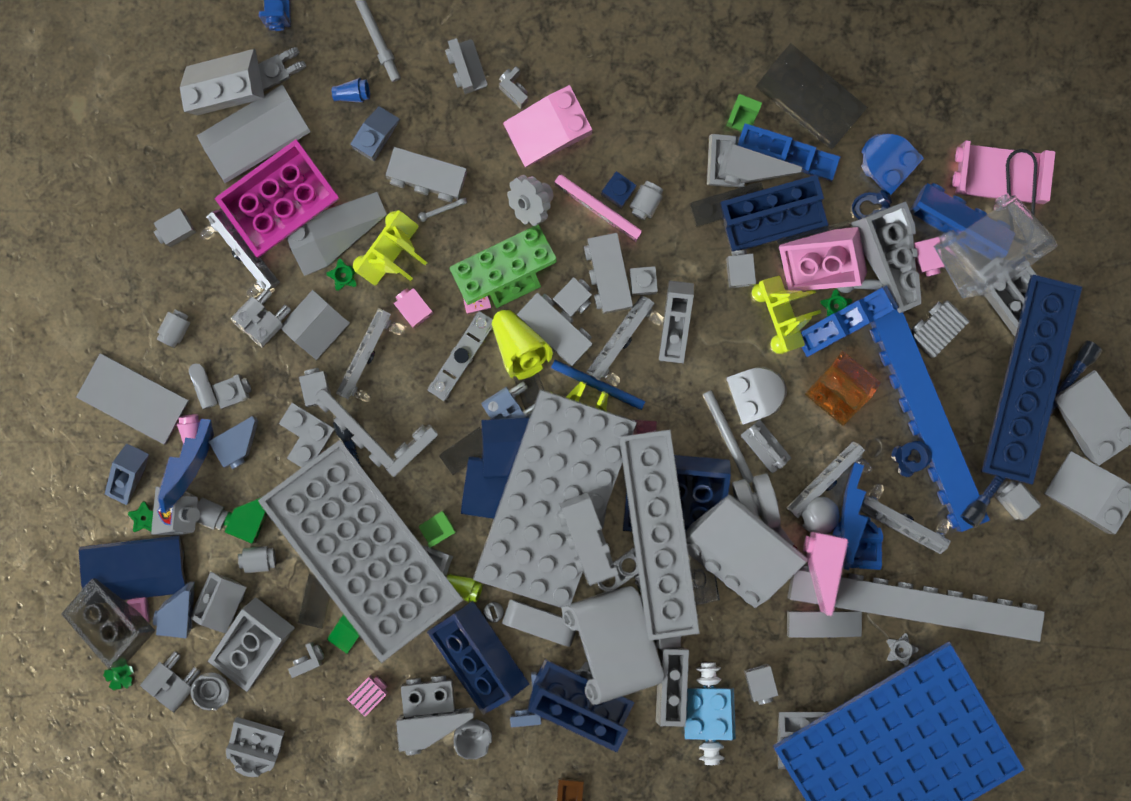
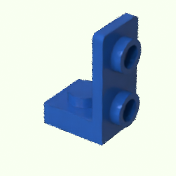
[259,0,291,31]

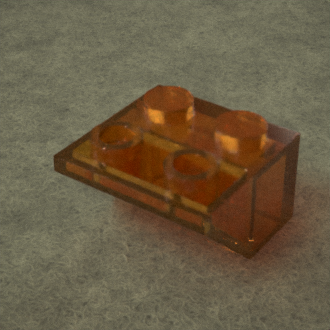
[805,350,881,426]

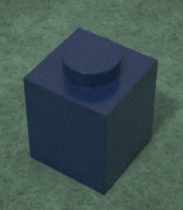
[601,171,637,210]

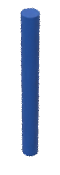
[551,359,646,410]

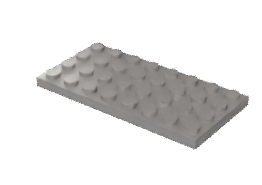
[473,389,637,608]
[258,440,463,664]

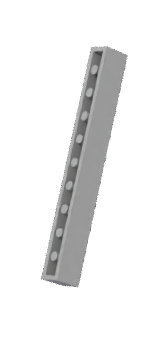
[787,565,1045,642]

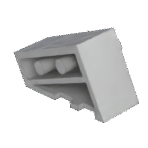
[557,493,618,585]

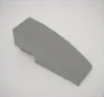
[787,610,862,638]

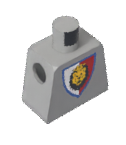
[151,487,200,536]

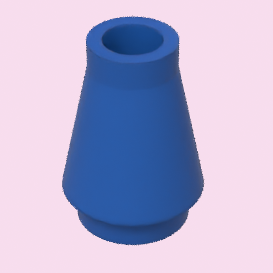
[332,78,370,103]

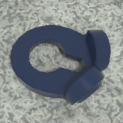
[852,190,892,219]
[891,441,931,477]

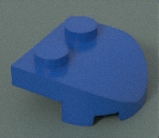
[861,133,924,195]
[832,514,883,570]

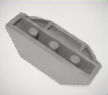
[975,258,1037,336]

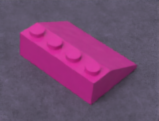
[214,139,339,258]

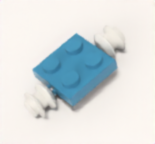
[684,662,736,765]

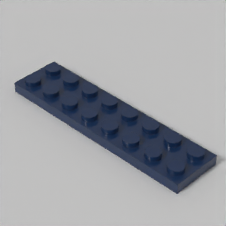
[981,274,1082,485]

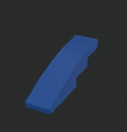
[737,123,840,182]
[801,286,898,357]
[158,419,214,513]
[841,462,868,570]

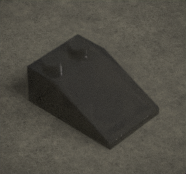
[61,578,155,669]

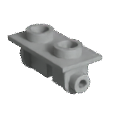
[741,419,791,474]

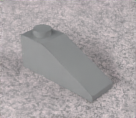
[718,144,802,186]
[659,280,694,363]

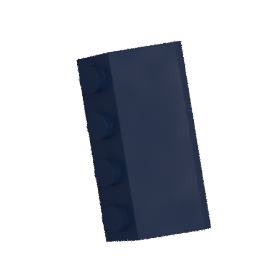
[427,601,529,715]

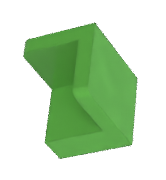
[726,94,762,132]
[419,511,456,548]

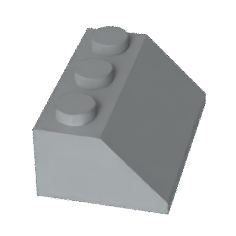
[180,49,265,116]

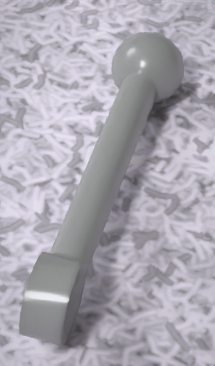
[418,198,467,222]

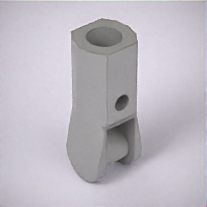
[189,364,218,410]

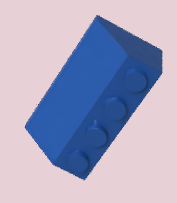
[910,183,1014,261]

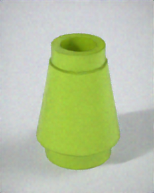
[447,574,483,603]

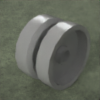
[732,473,781,529]

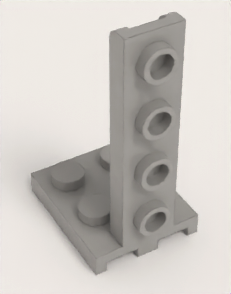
[316,389,438,477]

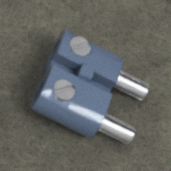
[481,382,535,420]

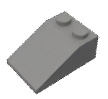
[1054,370,1131,465]
[1044,451,1131,534]
[208,597,295,692]
[396,707,475,755]

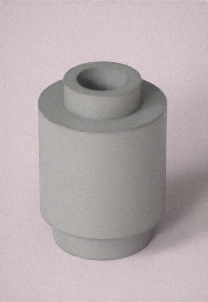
[630,181,663,220]
[157,309,190,348]
[197,497,228,530]
[238,546,276,573]

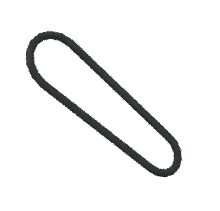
[1006,149,1038,243]

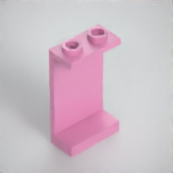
[952,141,1055,204]

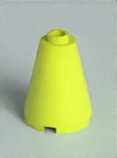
[491,310,553,380]

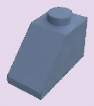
[350,106,400,162]
[209,416,258,470]
[105,443,149,505]
[153,582,195,638]

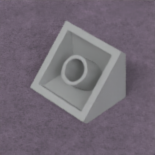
[281,290,350,360]

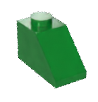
[223,497,268,544]
[327,614,360,654]

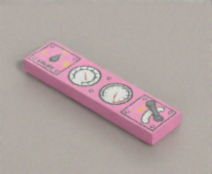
[554,175,642,242]

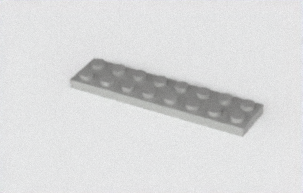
[619,430,699,641]

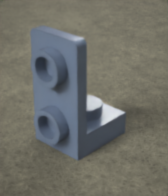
[510,672,542,728]

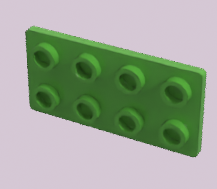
[449,225,557,308]

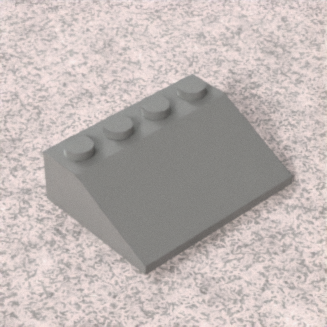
[685,495,808,608]

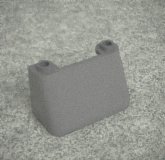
[561,586,664,705]

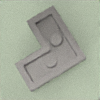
[279,403,335,468]

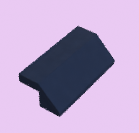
[720,175,828,252]
[481,418,530,479]
[461,456,508,519]
[78,536,187,604]
[528,659,635,752]

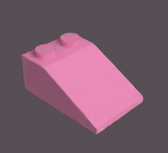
[503,85,592,168]
[779,227,867,291]
[803,532,848,616]

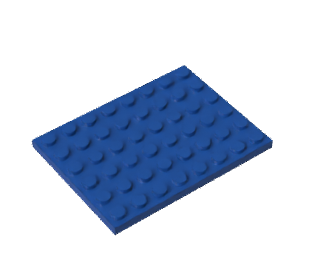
[773,642,1025,801]

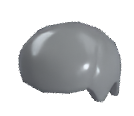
[802,497,840,534]
[191,672,230,711]
[454,720,492,760]

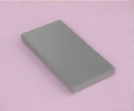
[76,353,189,445]

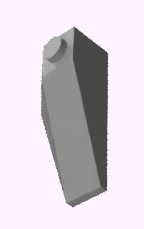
[287,192,387,276]
[851,202,922,313]

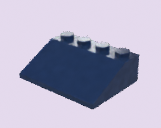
[623,455,731,533]

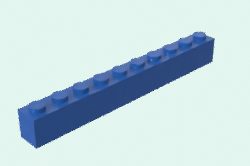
[870,309,990,532]

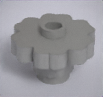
[507,175,553,226]

